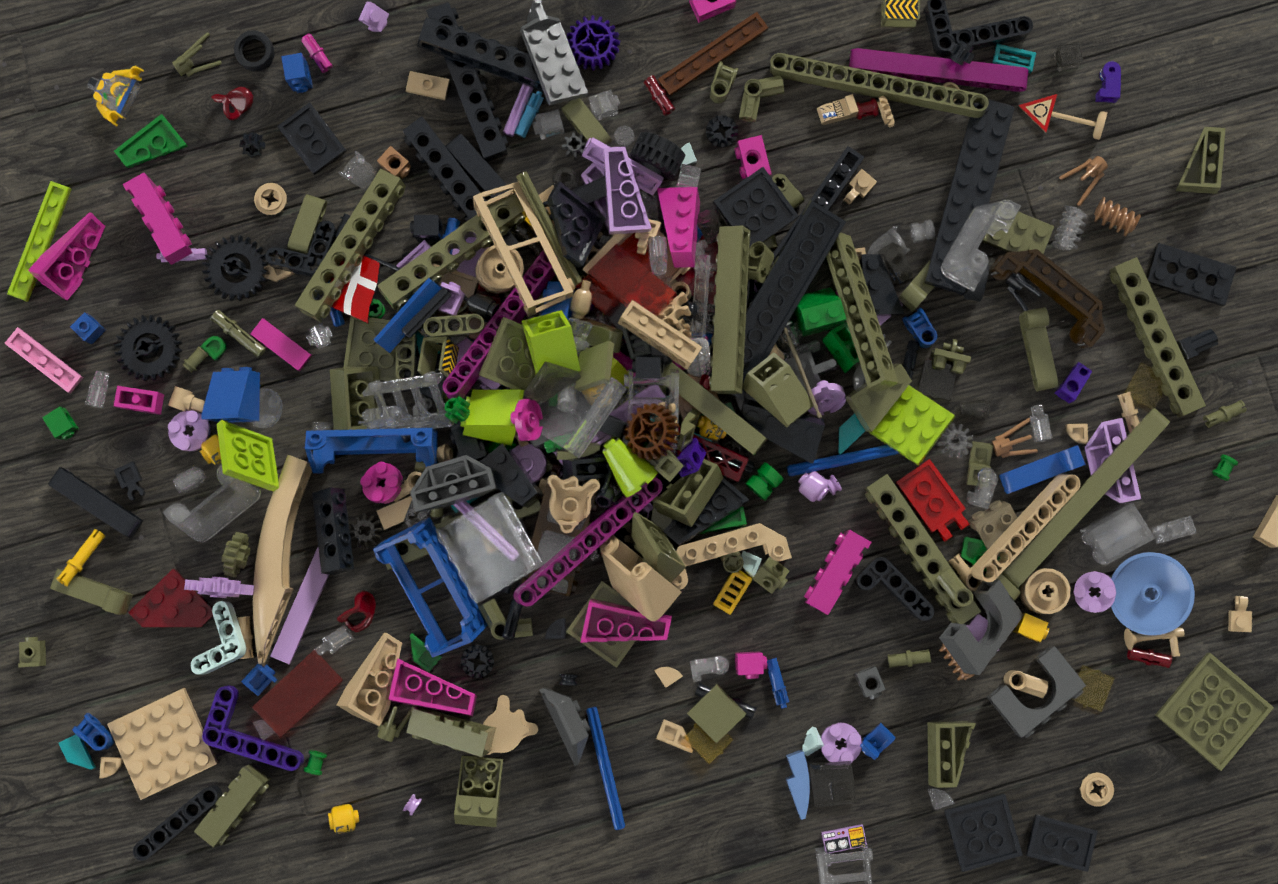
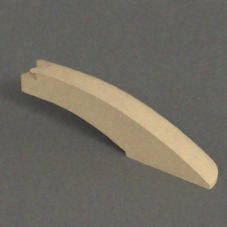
[253,455,312,666]

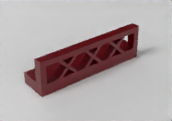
[671,427,749,482]

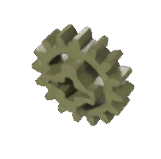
[222,532,250,577]

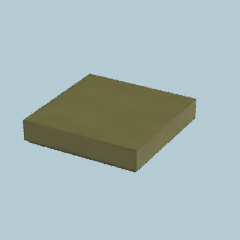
[575,341,614,392]
[687,684,746,743]

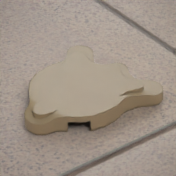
[547,475,600,533]
[483,695,538,755]

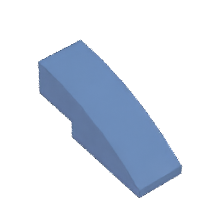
[786,750,810,820]

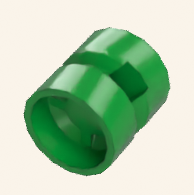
[745,462,784,501]

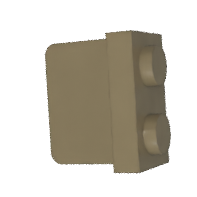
[968,500,1017,558]

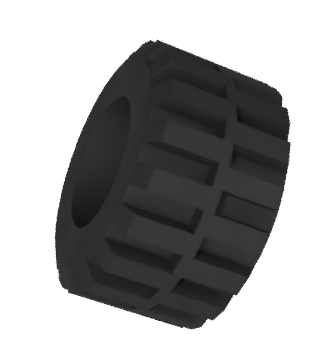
[629,132,686,179]

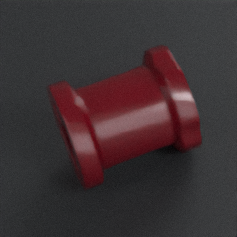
[856,98,879,120]

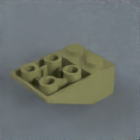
[743,352,813,427]
[454,756,503,827]

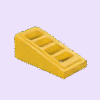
[713,570,752,615]

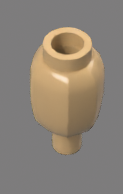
[570,280,592,319]

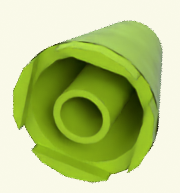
[602,438,658,497]

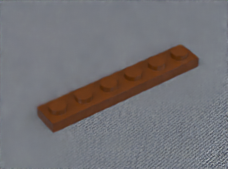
[658,12,768,97]

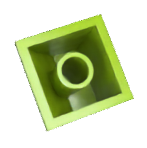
[521,310,581,382]
[460,390,525,446]

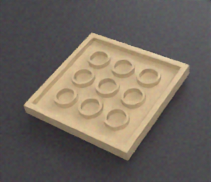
[107,688,219,800]

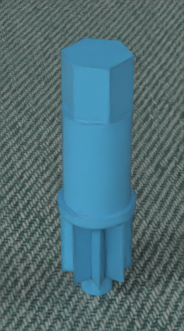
[514,91,544,138]

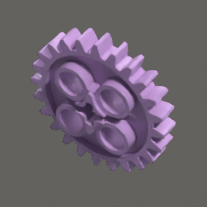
[184,577,254,598]

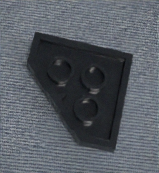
[547,182,606,268]

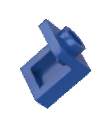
[241,663,277,696]
[860,723,896,760]

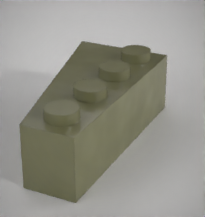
[406,706,496,757]
[194,763,271,847]

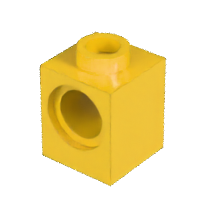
[1014,613,1049,642]

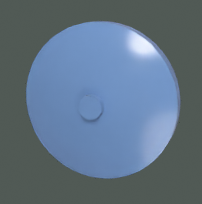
[1111,552,1195,636]

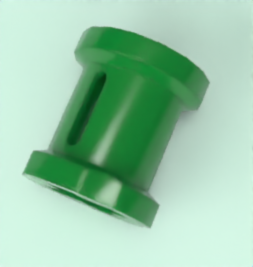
[369,299,385,319]
[1212,454,1238,481]
[303,750,327,775]

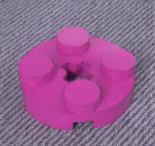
[510,399,543,441]
[360,461,403,504]

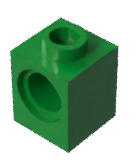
[42,406,79,440]

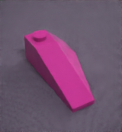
[28,212,105,300]

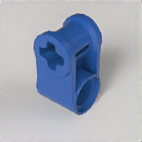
[902,308,937,348]
[72,713,114,750]

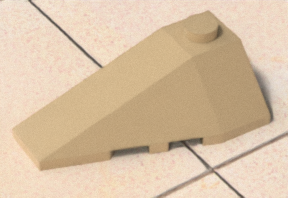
[337,633,402,726]

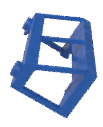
[305,428,438,473]
[373,517,488,658]

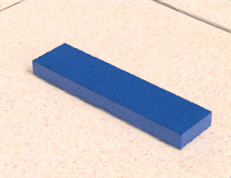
[373,278,442,353]

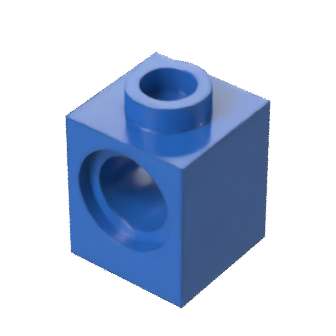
[70,312,106,344]

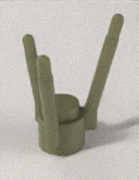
[172,32,222,77]
[377,706,417,742]

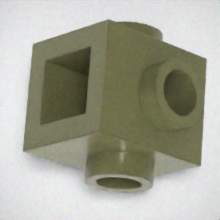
[752,556,789,594]

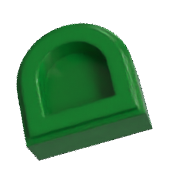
[200,336,226,361]

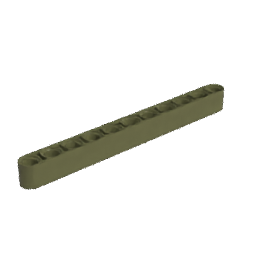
[770,53,989,118]
[1001,408,1170,588]

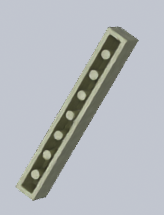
[709,225,750,394]

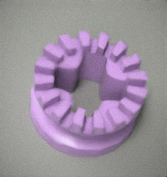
[826,475,842,495]
[403,794,422,816]

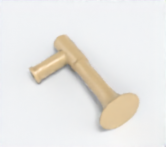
[1124,628,1184,657]

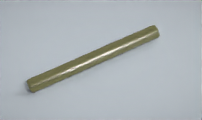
[516,172,582,286]

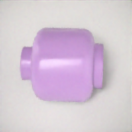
[798,471,830,502]

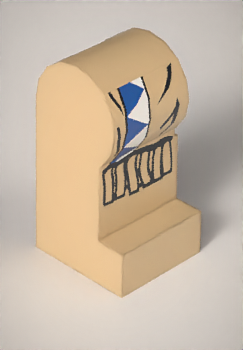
[817,94,858,125]

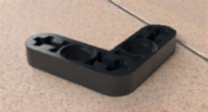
[265,220,337,277]

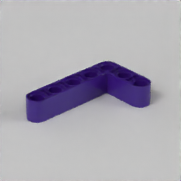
[202,685,304,771]

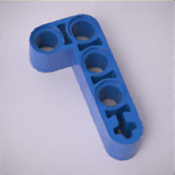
[999,445,1086,494]

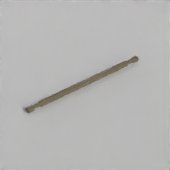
[784,327,822,419]

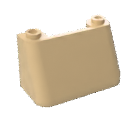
[600,535,681,621]

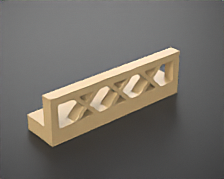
[618,300,702,370]

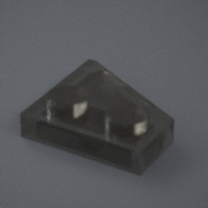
[524,361,581,403]

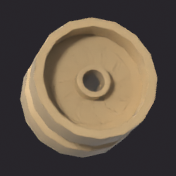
[475,245,524,294]
[1019,568,1070,614]

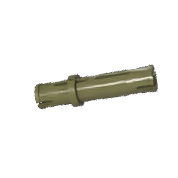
[211,310,266,358]

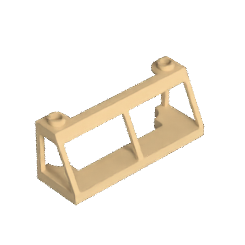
[473,182,575,317]

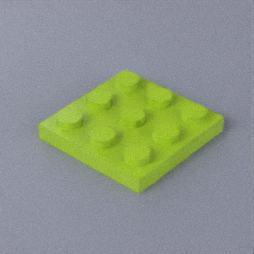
[869,385,955,466]
[217,420,279,492]

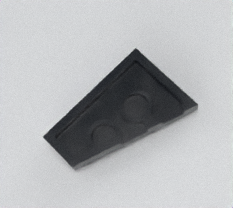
[858,254,905,316]

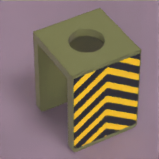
[881,0,920,28]
[418,336,459,381]

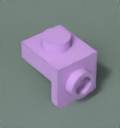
[359,2,389,32]
[438,282,465,316]

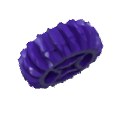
[567,15,620,71]

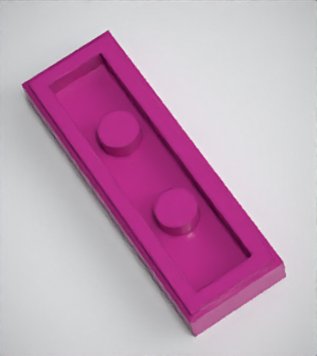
[251,318,312,372]

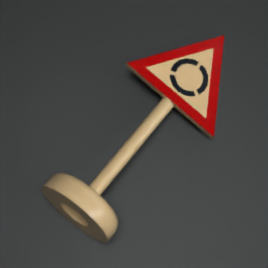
[1018,94,1108,140]

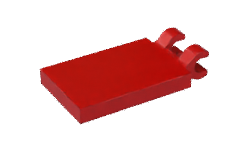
[896,459,969,542]

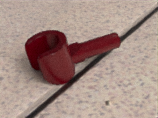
[699,374,711,390]

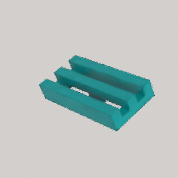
[992,44,1036,74]

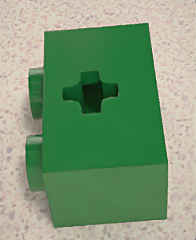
[822,322,860,373]

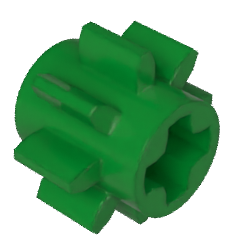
[444,396,470,424]

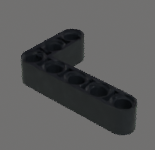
[924,0,1033,57]

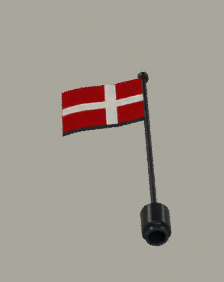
[330,246,500,324]

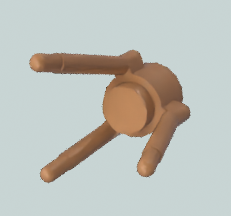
[1059,156,1108,206]
[992,418,1038,458]

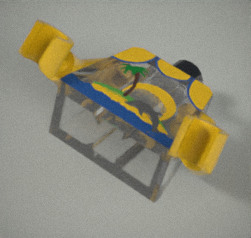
[87,66,144,127]

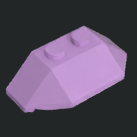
[1084,418,1141,503]

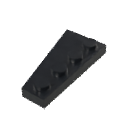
[664,478,749,547]

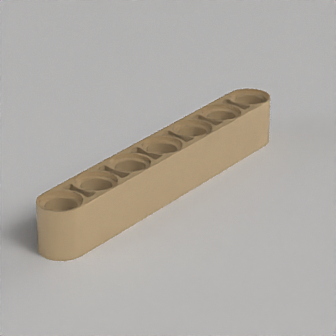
[972,474,1080,582]

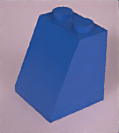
[201,367,260,423]

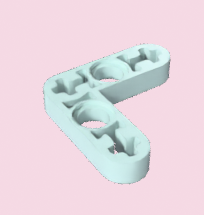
[191,601,246,675]

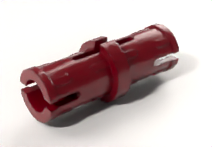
[643,75,675,116]
[1127,647,1172,668]

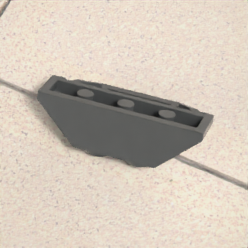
[410,455,497,512]
[539,687,591,766]

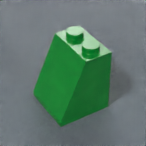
[794,287,846,337]

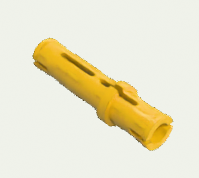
[56,529,105,586]

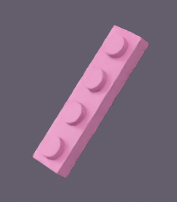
[5,327,84,393]

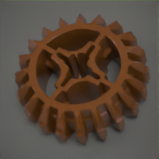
[624,403,680,461]

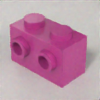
[735,652,767,679]

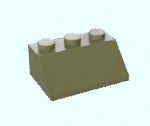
[330,366,382,430]
[631,512,686,583]

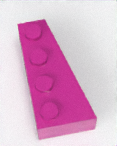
[123,172,193,265]
[657,187,700,268]
[389,658,477,717]

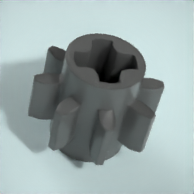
[562,132,586,159]

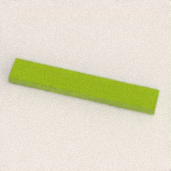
[7,181,72,302]

